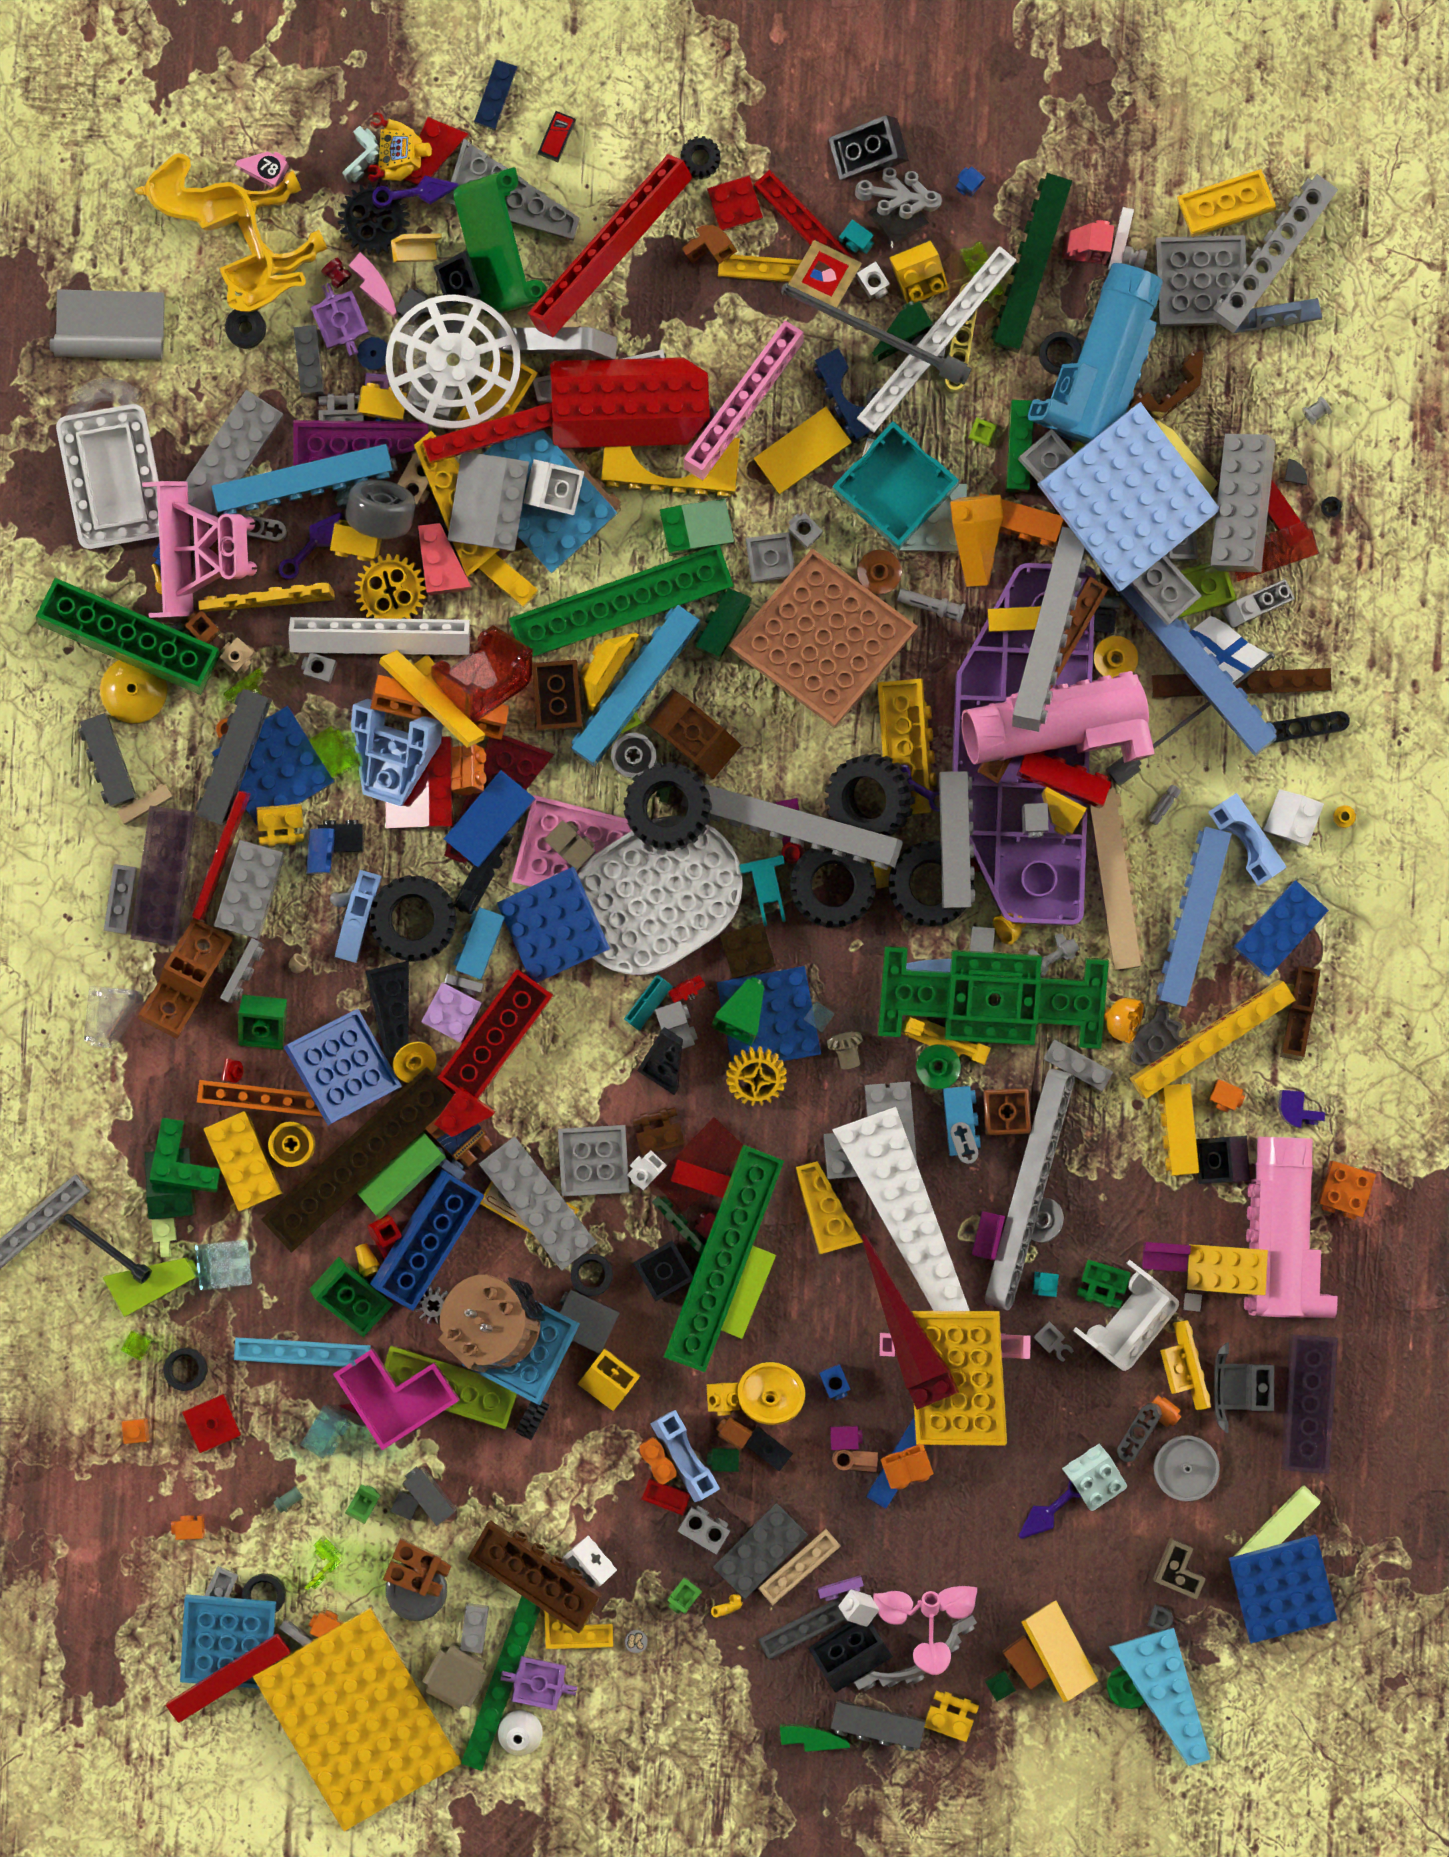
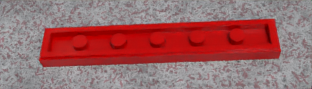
[753,169,861,268]
[192,791,251,920]
[165,1633,290,1723]

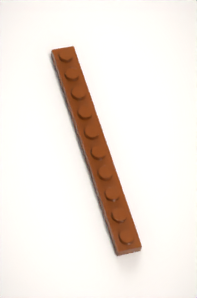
[977,576,1108,783]

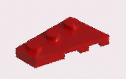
[403,117,469,186]

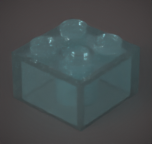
[300,1404,351,1459]

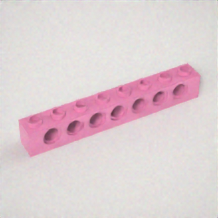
[684,321,804,480]

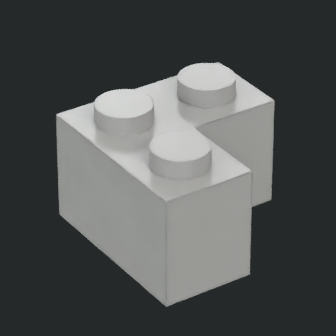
[655,1001,698,1049]

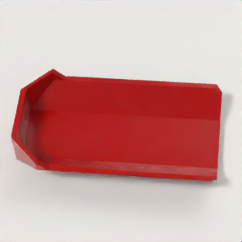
[550,357,710,448]

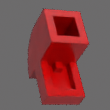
[367,1214,402,1260]

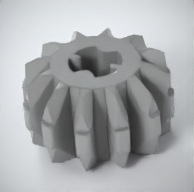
[415,1287,449,1324]

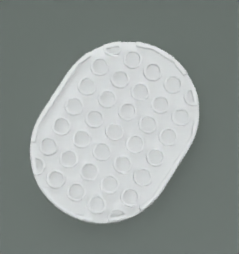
[578,816,742,975]

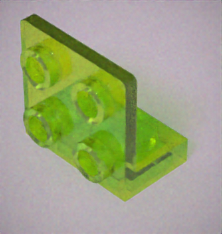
[304,1535,343,1590]

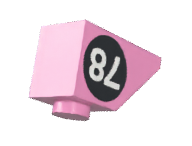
[235,151,289,188]

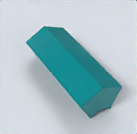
[624,974,673,1031]

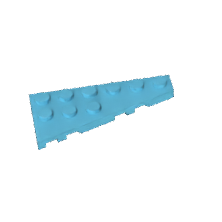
[1109,1627,1210,1766]

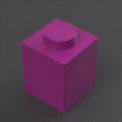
[830,1425,863,1450]

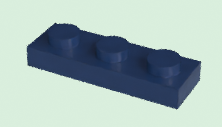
[474,59,518,131]

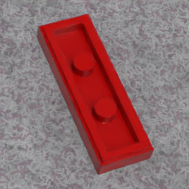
[671,1160,731,1198]

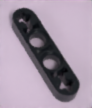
[1271,711,1350,743]

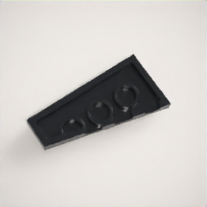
[365,961,409,1058]

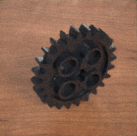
[338,183,410,256]

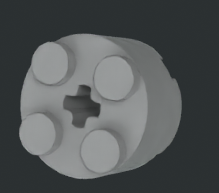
[611,733,656,780]

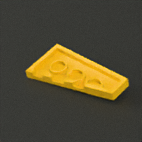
[795,1161,863,1254]

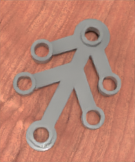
[855,167,942,219]

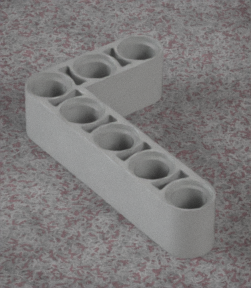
[497,327,617,360]

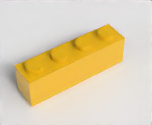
[1158,1083,1199,1176]

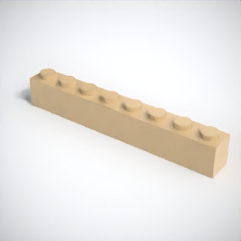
[1088,788,1144,971]

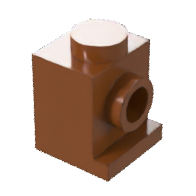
[185,610,222,644]

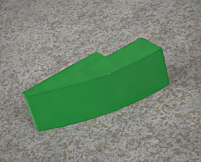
[779,1724,850,1752]

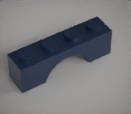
[813,348,880,442]

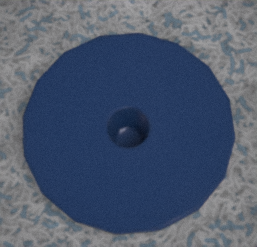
[357,337,387,370]

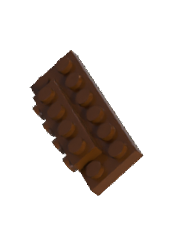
[467,1520,602,1633]

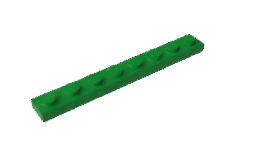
[461,1595,541,1771]

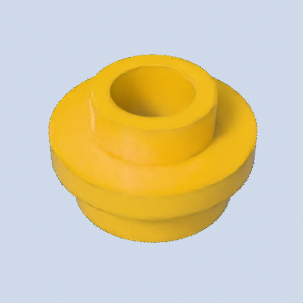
[1333,805,1356,828]

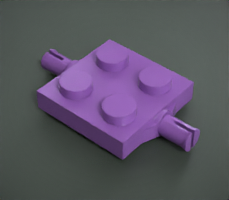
[311,283,369,357]
[500,1656,577,1711]

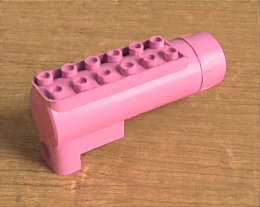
[962,671,1155,764]
[1244,1137,1338,1318]

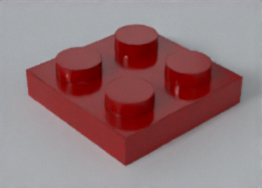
[707,175,763,231]

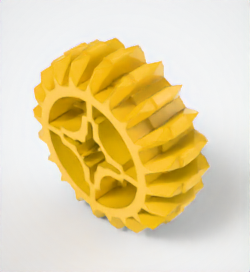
[726,1046,787,1106]

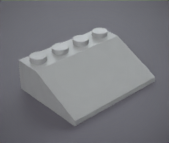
[447,452,529,552]

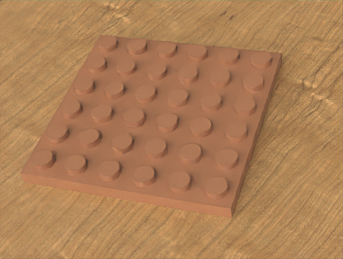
[729,548,918,728]

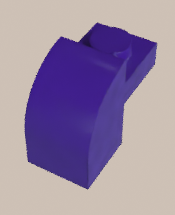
[1278,1090,1325,1128]

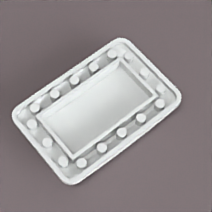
[56,404,159,549]

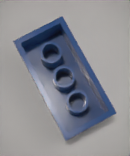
[1232,880,1329,978]

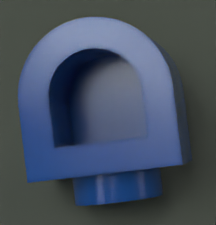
[955,167,986,197]

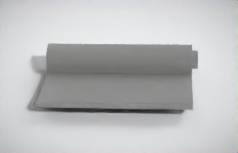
[50,289,165,360]

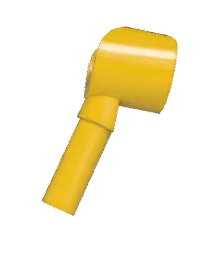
[152,564,162,594]

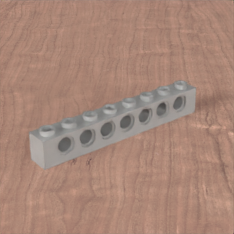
[1212,174,1338,333]

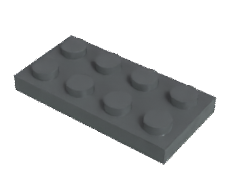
[713,1503,808,1599]

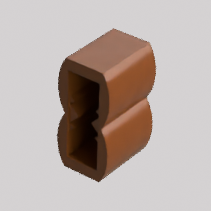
[716,1416,753,1451]

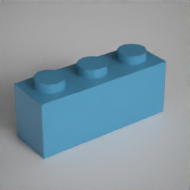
[453,907,505,980]
[942,1086,981,1156]

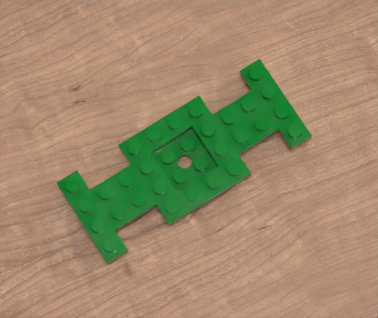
[878,946,1109,1049]

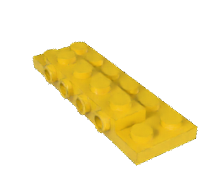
[877,678,937,815]

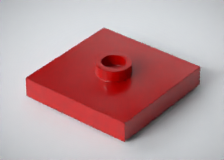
[182,1394,242,1454]

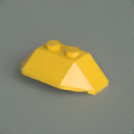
[580,633,639,713]

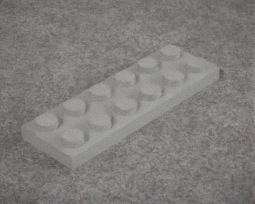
[186,390,284,526]
[479,1136,597,1271]

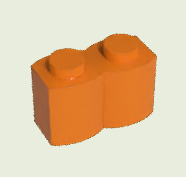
[639,1436,677,1485]
[881,1444,934,1490]

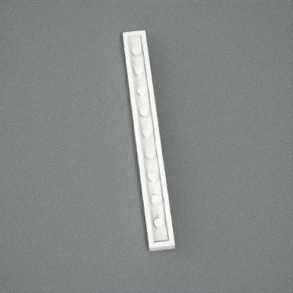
[857,246,1016,433]

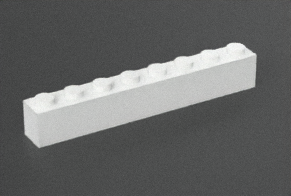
[289,617,470,655]

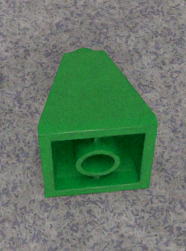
[711,977,764,1046]

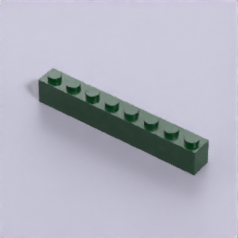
[991,173,1073,353]

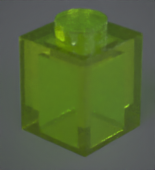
[121,1329,154,1361]

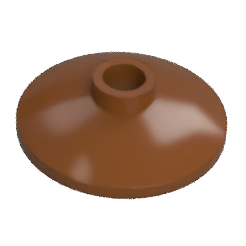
[857,549,902,594]

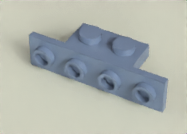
[1234,298,1322,333]

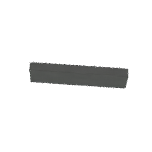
[758,1598,847,1660]

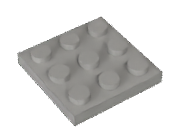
[558,1125,629,1196]

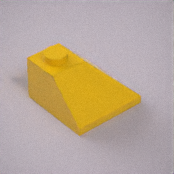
[1042,787,1087,836]

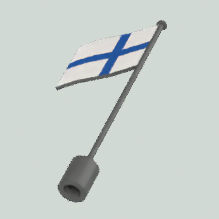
[1106,616,1275,787]

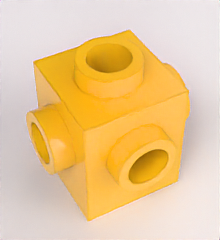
[707,1383,740,1416]

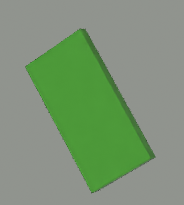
[357,1132,446,1219]

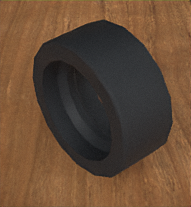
[1039,331,1082,376]
[571,1254,613,1296]
[163,1348,208,1391]
[242,1573,286,1612]

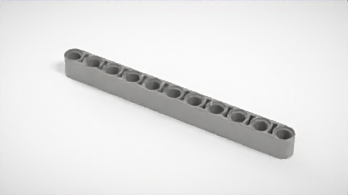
[985,1068,1075,1310]

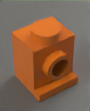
[171,1514,205,1540]

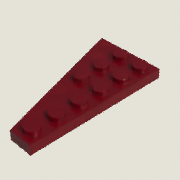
[444,735,555,864]

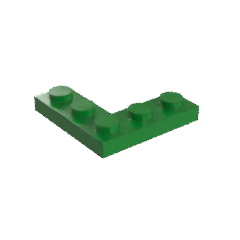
[149,1118,221,1193]

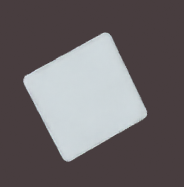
[1184,1293,1202,1311]

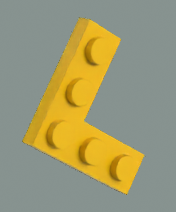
[544,1611,614,1649]

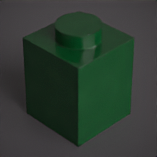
[707,1447,739,1472]
[984,1668,1016,1702]

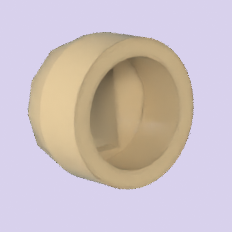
[289,954,309,974]

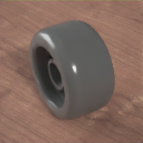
[346,480,415,539]

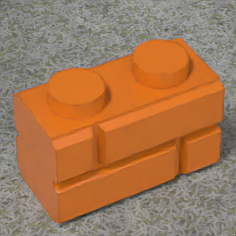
[451,744,486,796]

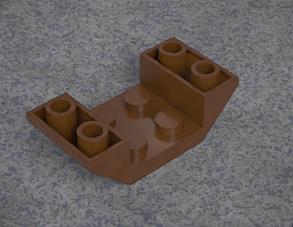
[1127,350,1204,419]
[644,689,742,780]

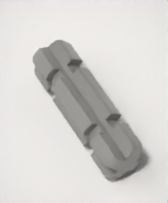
[1148,785,1181,825]

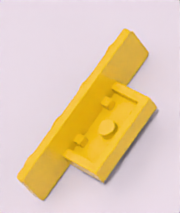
[1160,1320,1211,1410]

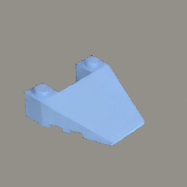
[351,698,443,806]

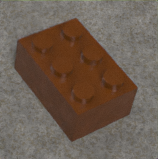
[532,660,583,732]

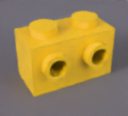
[357,383,407,421]

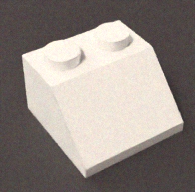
[523,459,584,515]
[1263,789,1324,847]

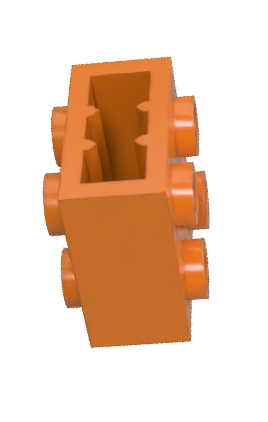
[1317,1161,1376,1220]

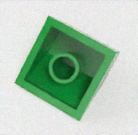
[238,994,287,1050]

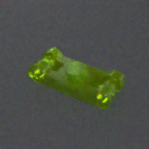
[960,241,1004,302]

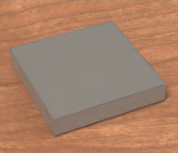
[745,532,795,583]

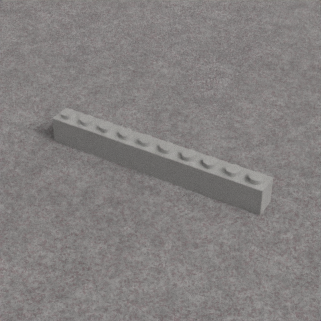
[1012,527,1089,732]
[681,784,903,870]

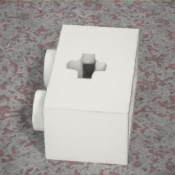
[562,1536,617,1589]

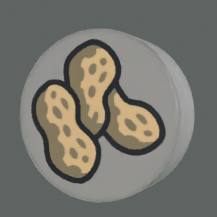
[625,1630,648,1653]

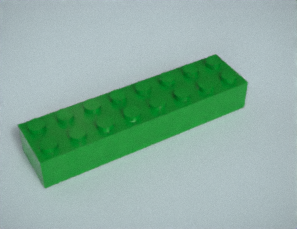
[36,578,220,695]

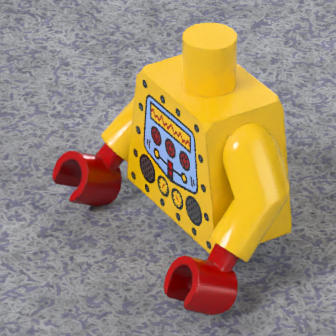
[368,112,432,182]

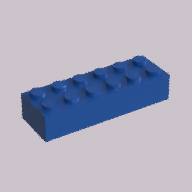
[370,1169,485,1311]

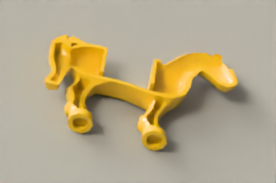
[134,153,328,312]

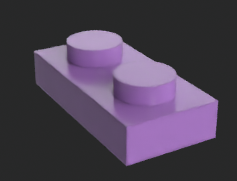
[818,1575,864,1601]

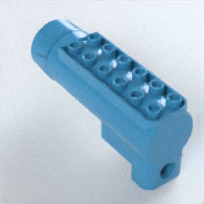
[1028,263,1163,445]

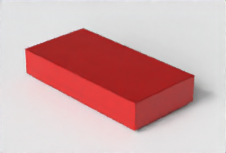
[641,1478,691,1516]

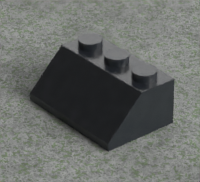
[808,1622,893,1693]

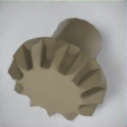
[827,1031,863,1069]

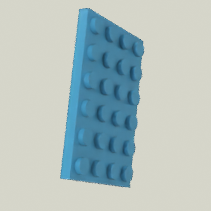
[484,430,618,573]

